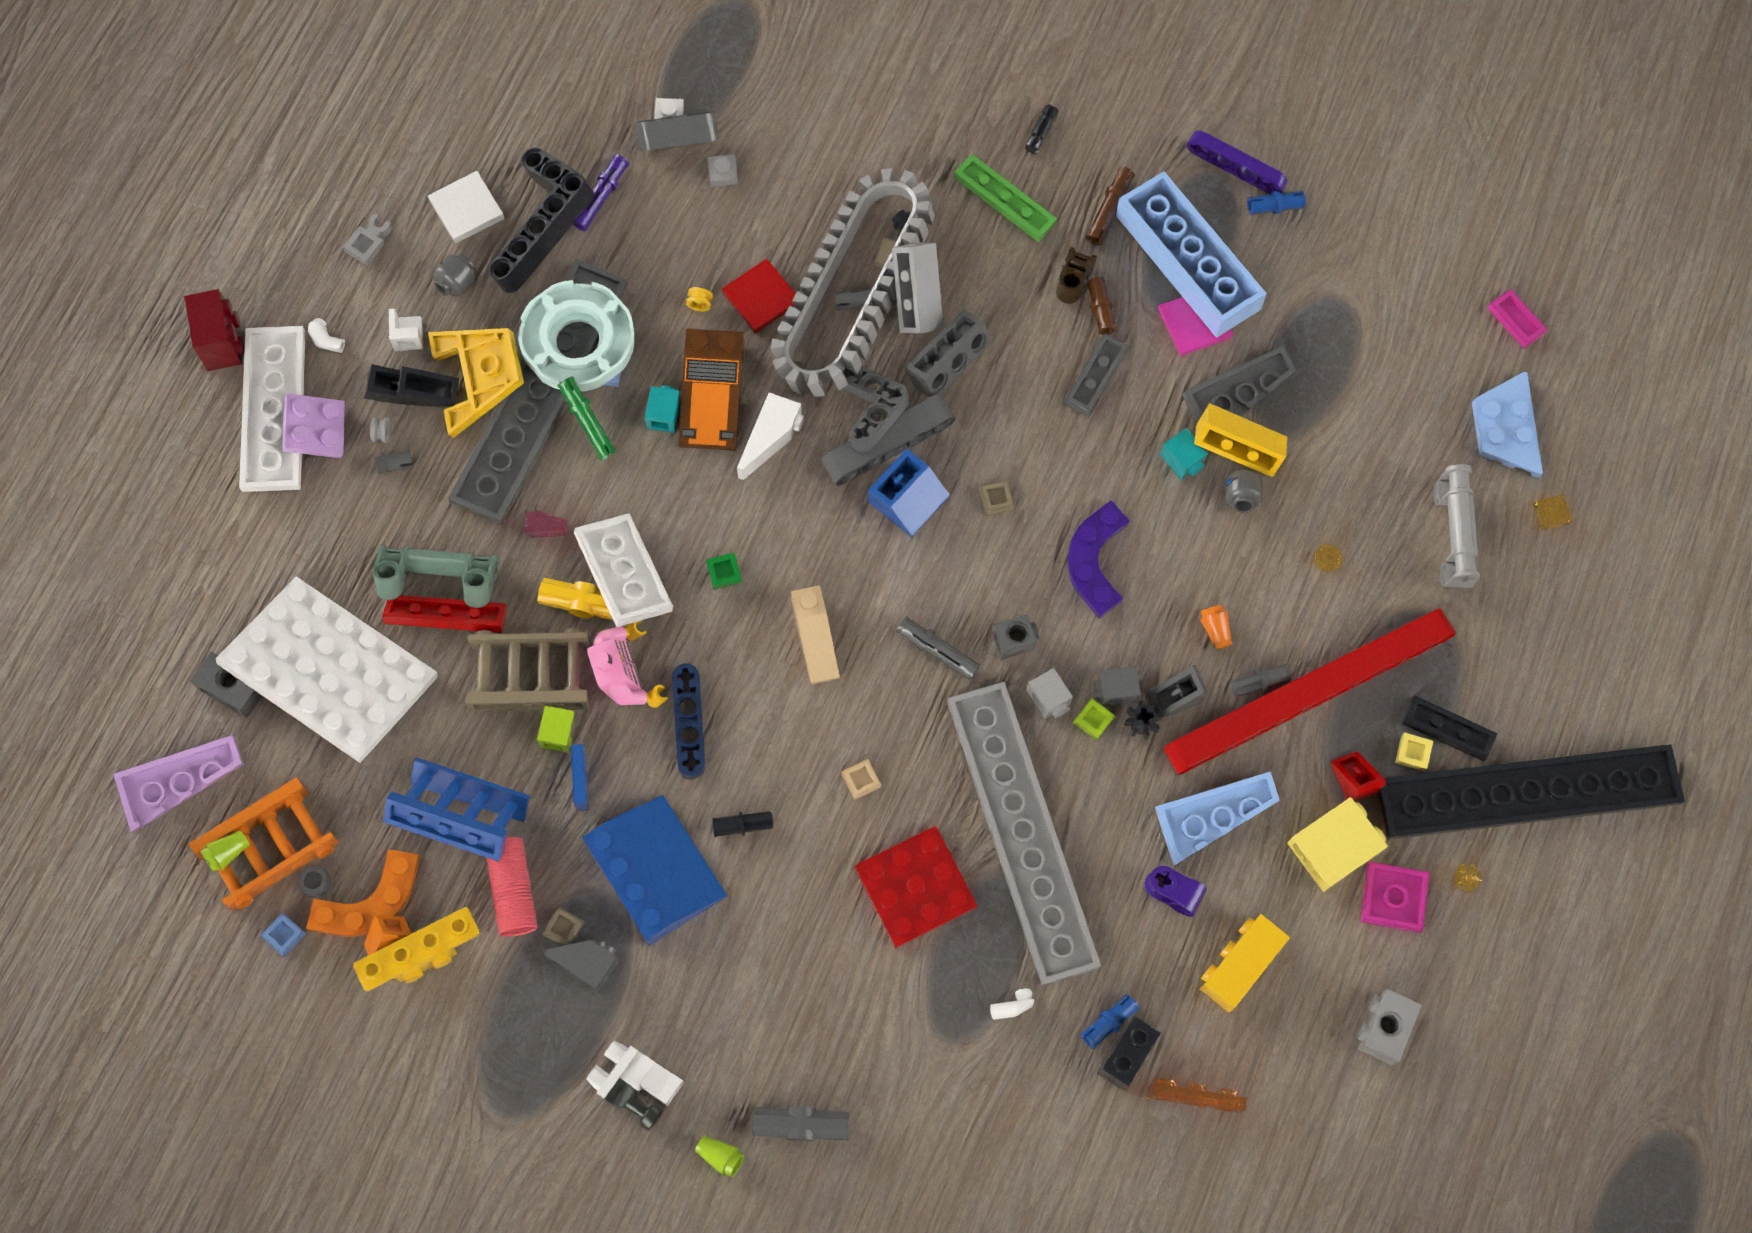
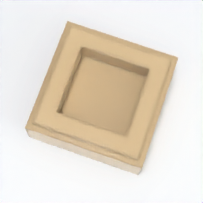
[841,759,882,800]

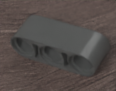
[636,111,719,150]

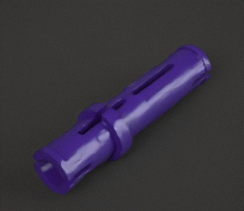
[573,154,629,231]

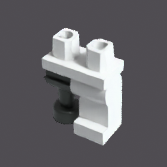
[586,1041,684,1131]

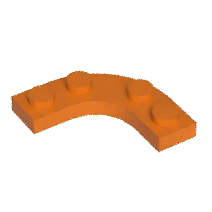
[306,849,420,937]

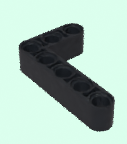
[489,147,594,293]

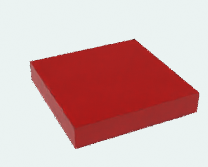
[722,259,796,334]

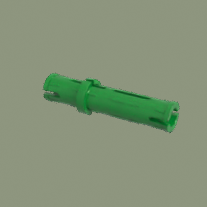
[557,376,616,461]

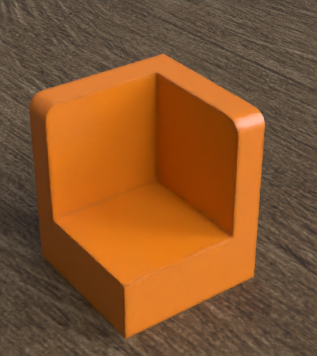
[364,914,411,956]

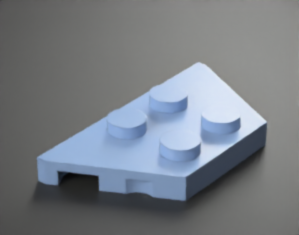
[1472,372,1543,478]

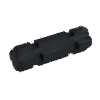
[1025,104,1058,154]

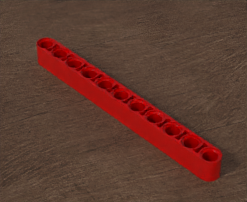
[1163,608,1456,775]

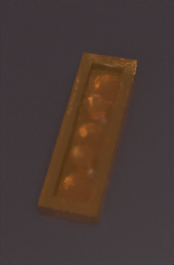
[1147,1078,1247,1113]

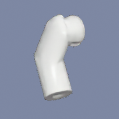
[308,318,345,353]
[990,989,1034,1020]

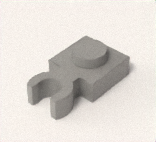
[343,214,392,266]

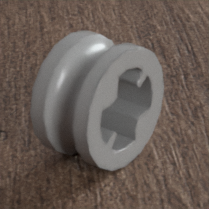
[370,417,390,443]

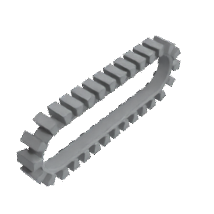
[771,168,935,397]

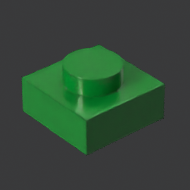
[706,552,742,590]

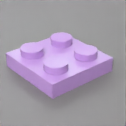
[282,393,345,458]

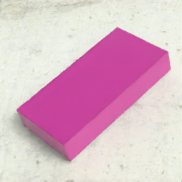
[1488,289,1548,349]

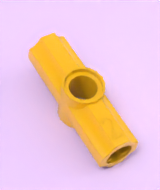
[537,578,613,620]

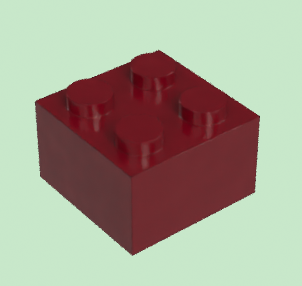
[184,289,245,371]

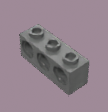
[906,309,991,397]

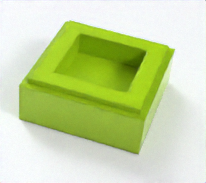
[1073,698,1116,741]

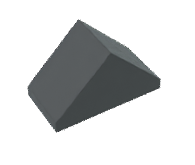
[1148,665,1208,718]

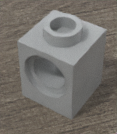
[1026,668,1073,720]

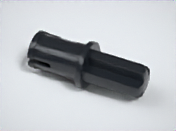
[712,811,774,837]

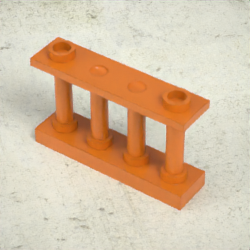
[189,777,340,910]

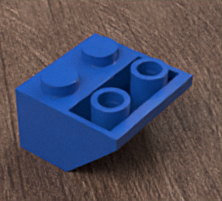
[868,449,949,537]

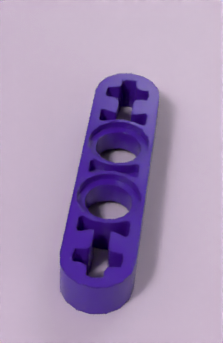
[1187,130,1288,194]

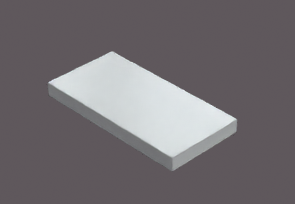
[574,513,673,627]

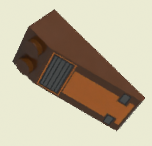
[679,328,745,451]

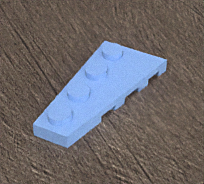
[1155,772,1280,865]

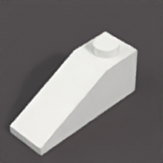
[737,393,805,480]

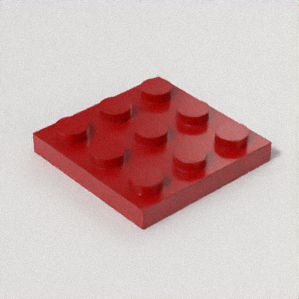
[854,825,978,949]

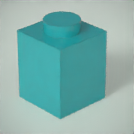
[645,385,681,433]
[1160,428,1208,480]

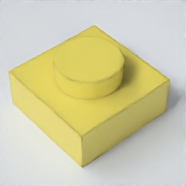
[1395,733,1433,771]

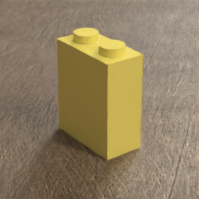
[1287,797,1388,892]

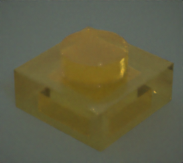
[1533,494,1573,531]

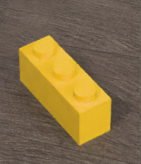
[1194,403,1287,477]
[1200,914,1290,1013]

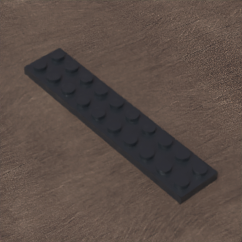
[1378,744,1685,840]

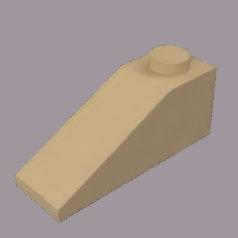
[791,585,840,685]

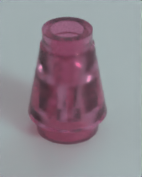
[524,509,568,538]

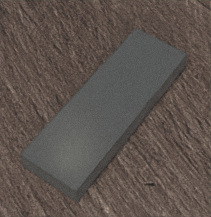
[1064,333,1129,417]

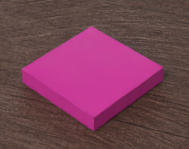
[1158,297,1233,357]
[1360,861,1429,933]

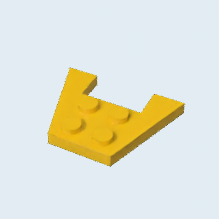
[428,328,524,438]

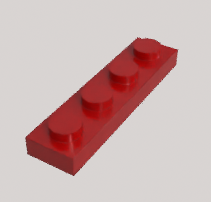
[382,595,507,633]

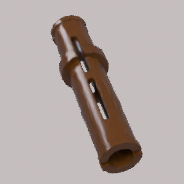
[1086,167,1135,245]

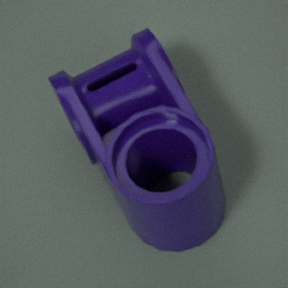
[1144,866,1207,917]

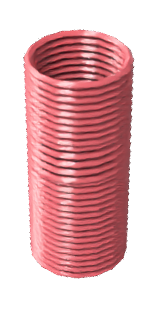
[486,837,538,937]

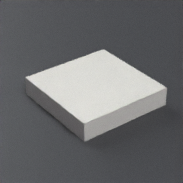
[428,171,505,244]

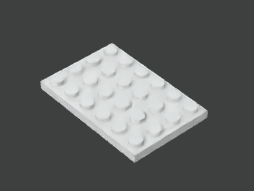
[216,577,437,763]

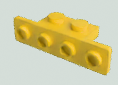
[353,907,480,992]

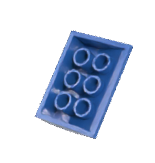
[582,795,728,946]

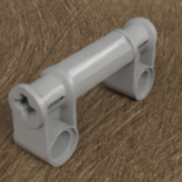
[1434,464,1480,588]

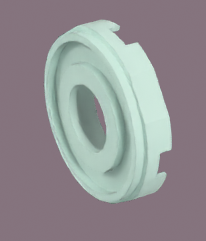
[518,280,635,392]

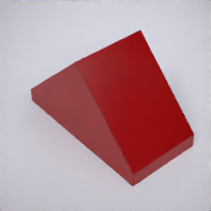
[1331,751,1386,802]

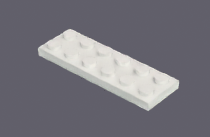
[239,326,305,492]

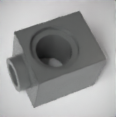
[991,614,1039,660]
[1094,666,1141,707]

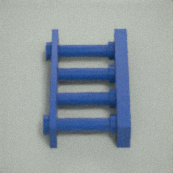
[383,757,530,861]

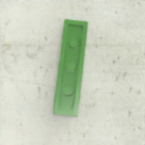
[954,154,1057,243]

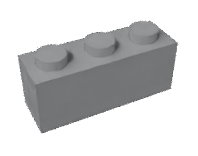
[892,243,944,334]

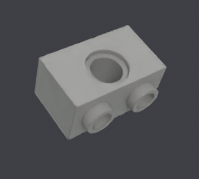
[1357,989,1422,1065]

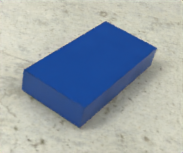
[571,744,589,811]

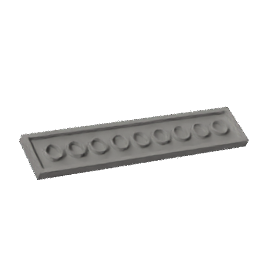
[947,682,1101,986]

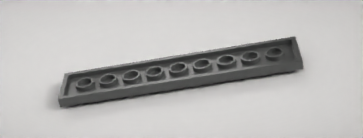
[448,259,628,525]

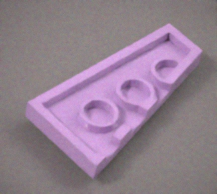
[113,735,244,833]

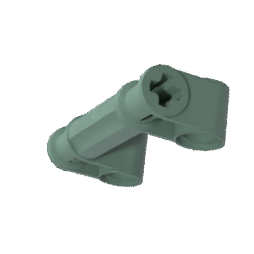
[373,544,499,608]

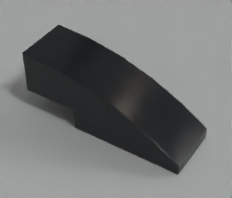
[364,364,459,407]

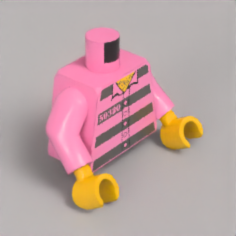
[587,620,668,708]

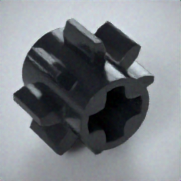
[1124,700,1162,740]

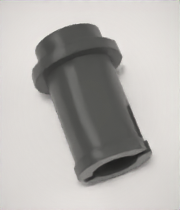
[375,450,413,476]

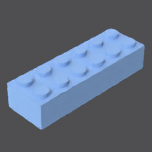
[1116,171,1267,338]

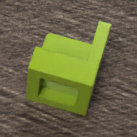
[537,706,575,753]

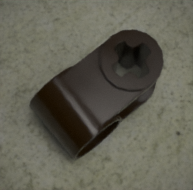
[1056,247,1097,304]

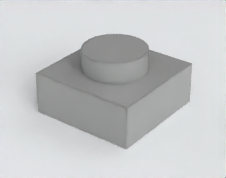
[707,154,738,187]

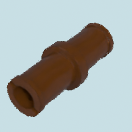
[1087,277,1117,335]

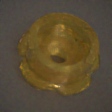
[1314,544,1343,572]
[1454,863,1481,893]

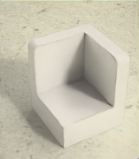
[389,309,423,351]

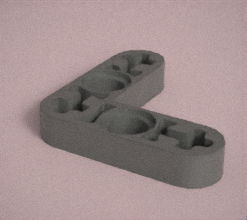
[843,366,910,452]

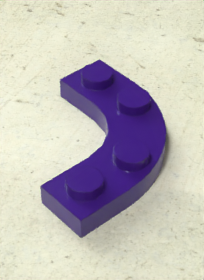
[1067,500,1130,619]

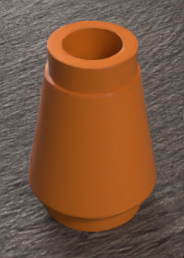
[1200,604,1233,650]

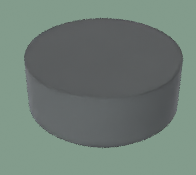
[298,865,331,897]

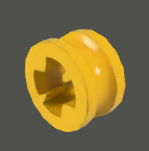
[686,287,713,312]

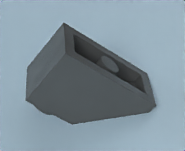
[544,940,619,993]

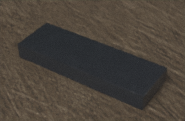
[1402,696,1498,762]

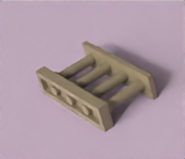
[465,629,591,712]

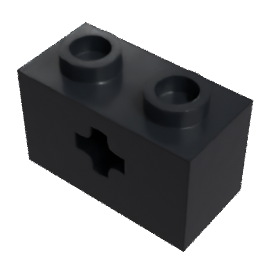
[1097,1016,1161,1091]

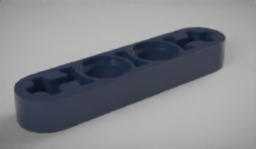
[672,663,705,780]

